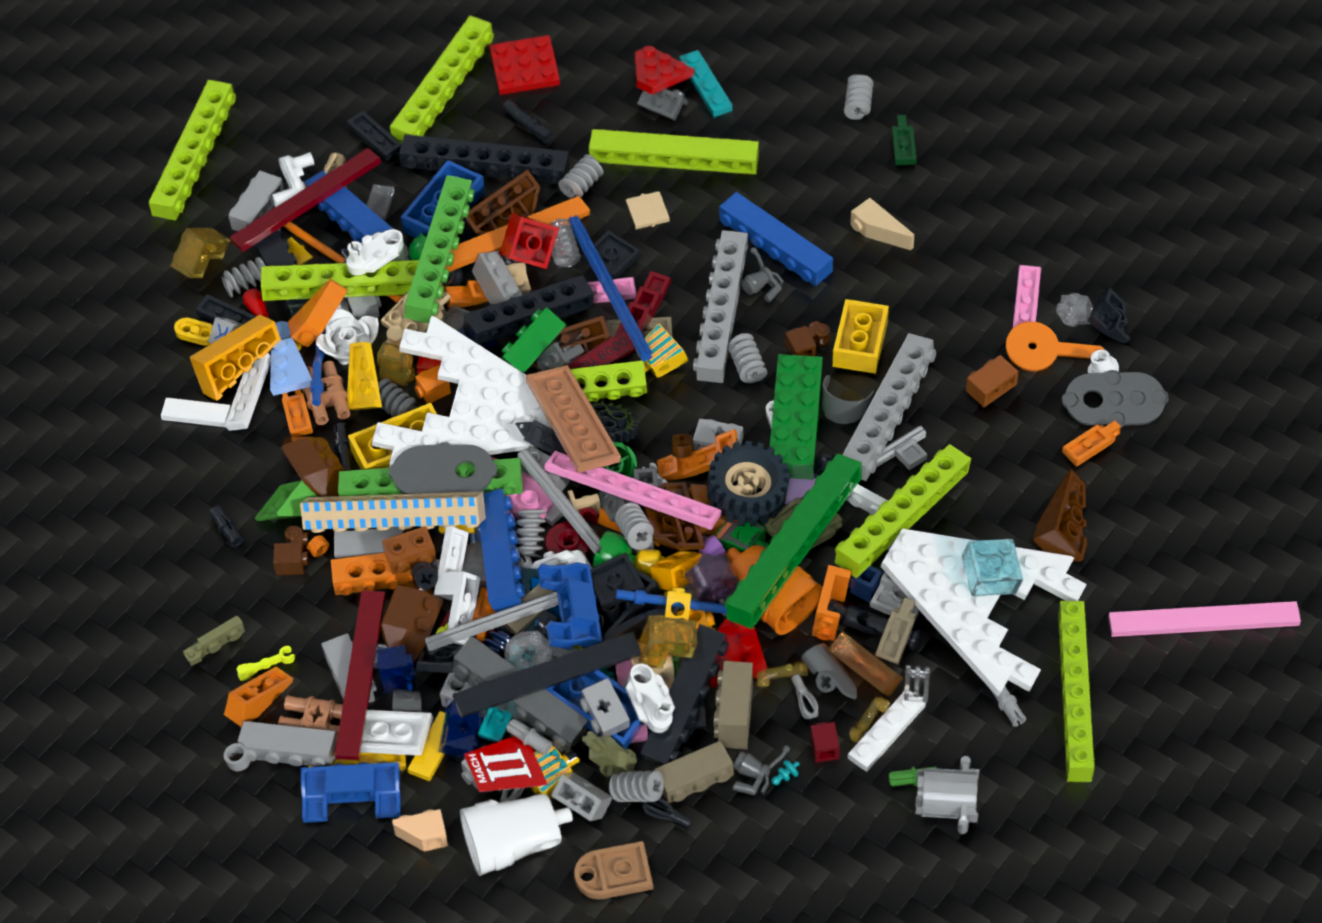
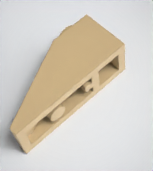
[851,198,914,250]

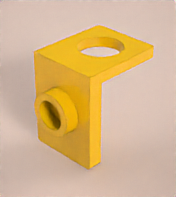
[664,588,691,622]

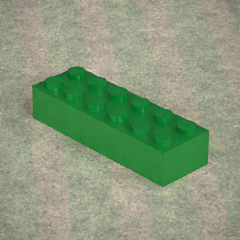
[770,354,823,480]

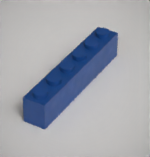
[304,170,392,243]
[719,192,833,286]
[480,488,525,613]

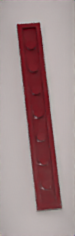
[230,148,381,252]
[335,590,386,761]

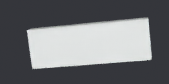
[161,398,231,427]

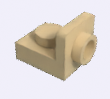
[506,262,531,295]
[567,490,601,514]

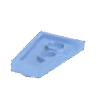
[270,338,312,396]

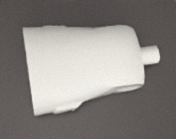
[460,794,573,876]

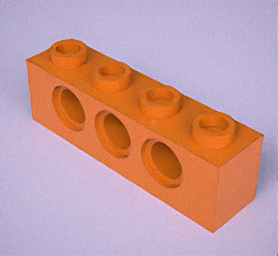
[331,553,424,595]

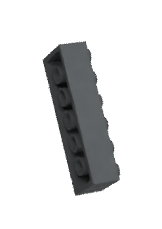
[452,636,588,754]

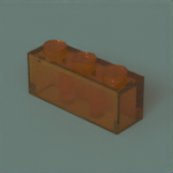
[828,631,903,696]

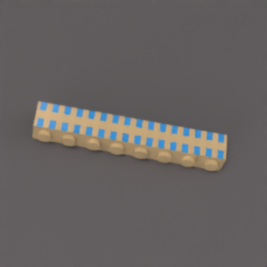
[300,491,486,533]

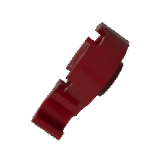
[546,507,598,561]

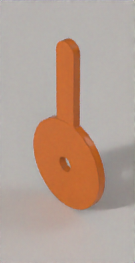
[1006,322,1105,372]

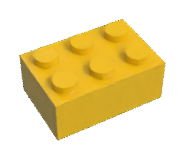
[833,299,889,374]

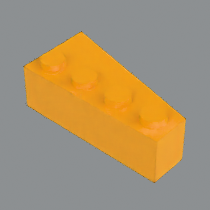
[190,315,281,401]

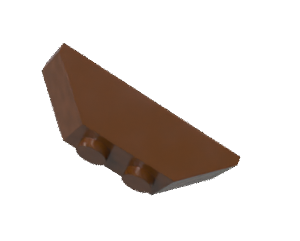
[464,170,540,235]
[531,316,610,371]
[281,437,344,497]
[644,482,705,550]
[380,581,443,669]

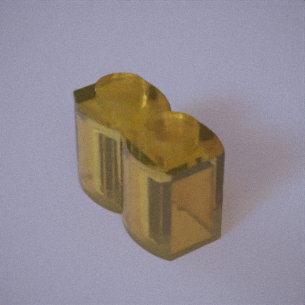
[377,342,415,387]

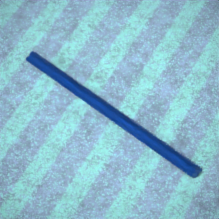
[568,215,652,361]

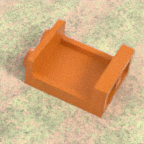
[812,565,851,641]

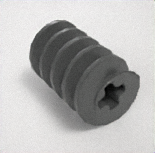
[378,378,417,417]

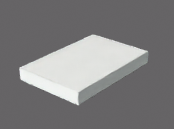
[361,710,433,755]

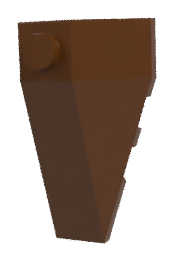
[1033,469,1087,562]

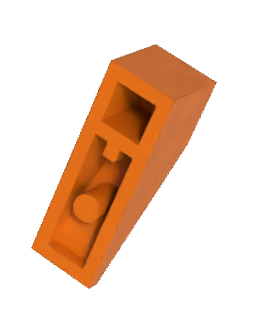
[288,278,347,347]
[224,667,294,727]

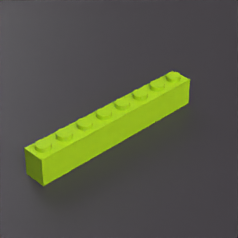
[589,129,759,174]

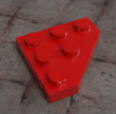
[634,46,694,95]
[708,617,768,688]

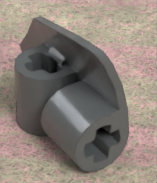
[801,643,857,699]

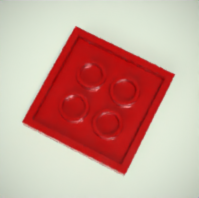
[490,35,560,95]

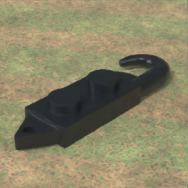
[515,420,567,455]

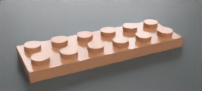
[526,365,621,473]

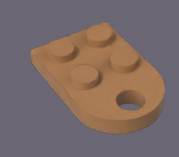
[575,841,653,899]

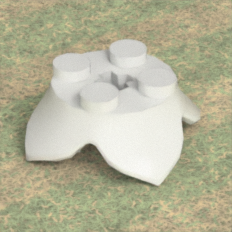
[316,308,379,365]

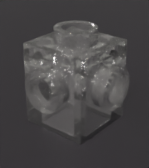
[1057,293,1092,327]

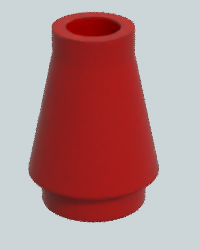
[243,288,269,318]

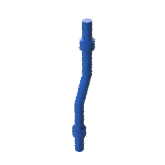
[310,329,326,406]

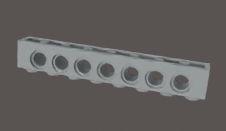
[693,230,748,383]
[843,333,936,481]

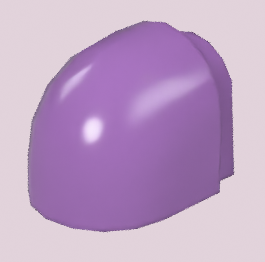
[699,535,727,568]

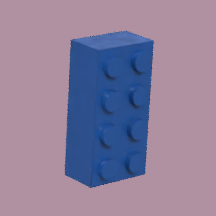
[401,160,485,238]
[546,671,645,750]

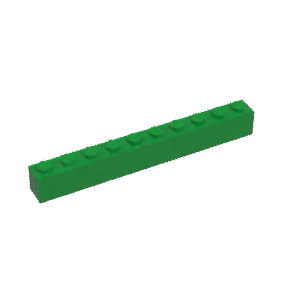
[725,453,862,629]

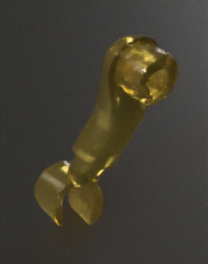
[756,661,808,687]
[849,697,890,743]

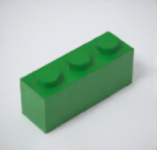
[500,307,566,373]

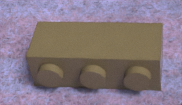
[655,741,734,803]

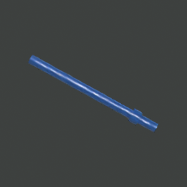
[615,589,727,614]

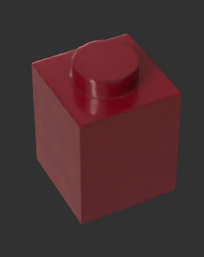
[810,722,840,763]

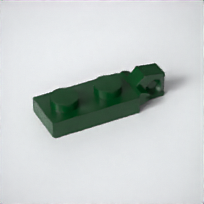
[892,115,916,165]

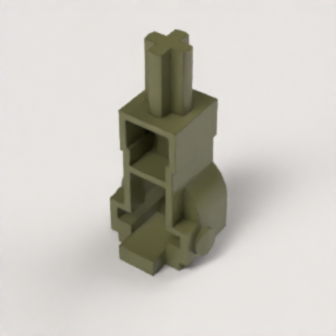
[583,731,637,778]

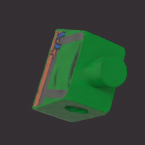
[715,520,769,553]

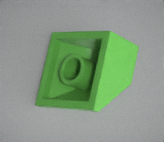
[255,480,319,521]

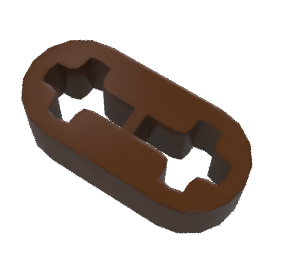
[672,434,693,458]

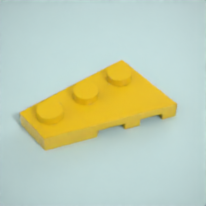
[347,342,382,410]

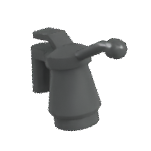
[741,247,784,303]
[733,745,790,796]

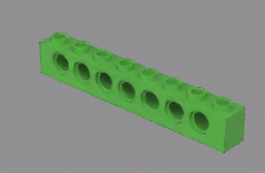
[404,175,475,324]
[338,458,523,496]

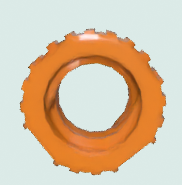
[307,535,329,557]

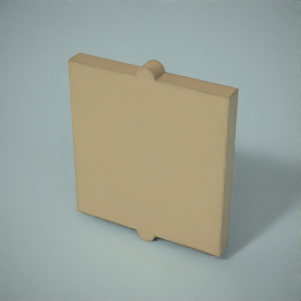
[626,191,670,229]

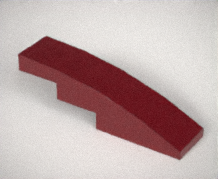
[615,271,671,335]

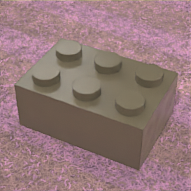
[714,661,753,749]

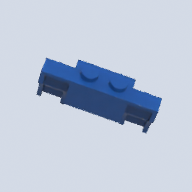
[537,562,602,650]
[301,762,401,823]

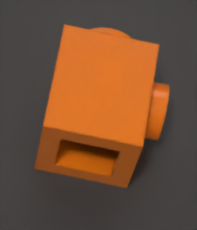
[414,365,451,404]

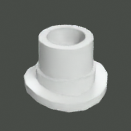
[1088,350,1119,374]

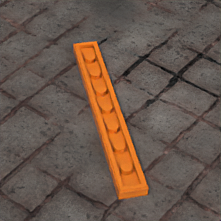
[447,196,590,272]

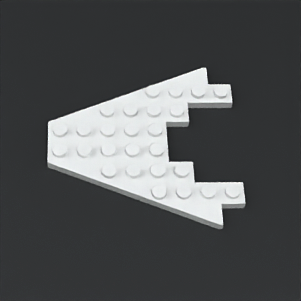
[372,316,552,467]
[881,529,1087,696]

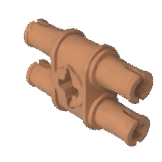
[302,361,350,425]
[278,695,343,737]

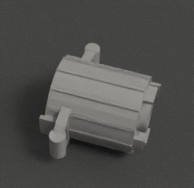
[916,756,979,834]

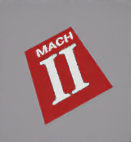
[464,736,548,792]

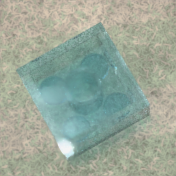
[962,539,1023,596]

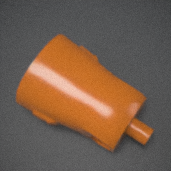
[725,545,823,635]

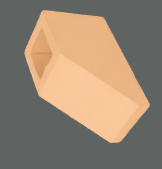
[392,809,448,851]

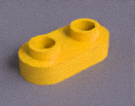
[174,318,213,346]

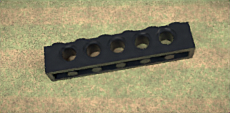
[463,275,594,345]

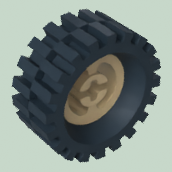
[706,441,790,527]

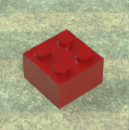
[499,213,559,269]

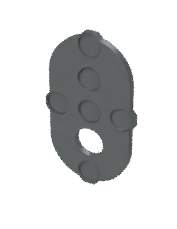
[1062,370,1169,428]
[389,443,497,494]

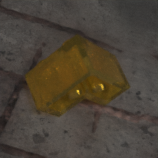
[171,228,230,278]
[638,616,697,669]

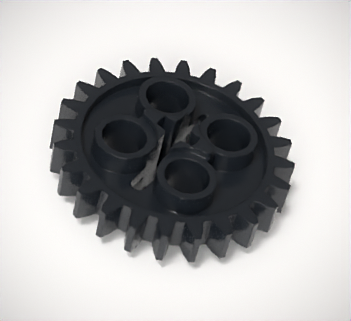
[591,401,639,443]

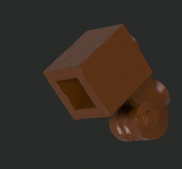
[785,321,830,356]
[273,526,309,575]

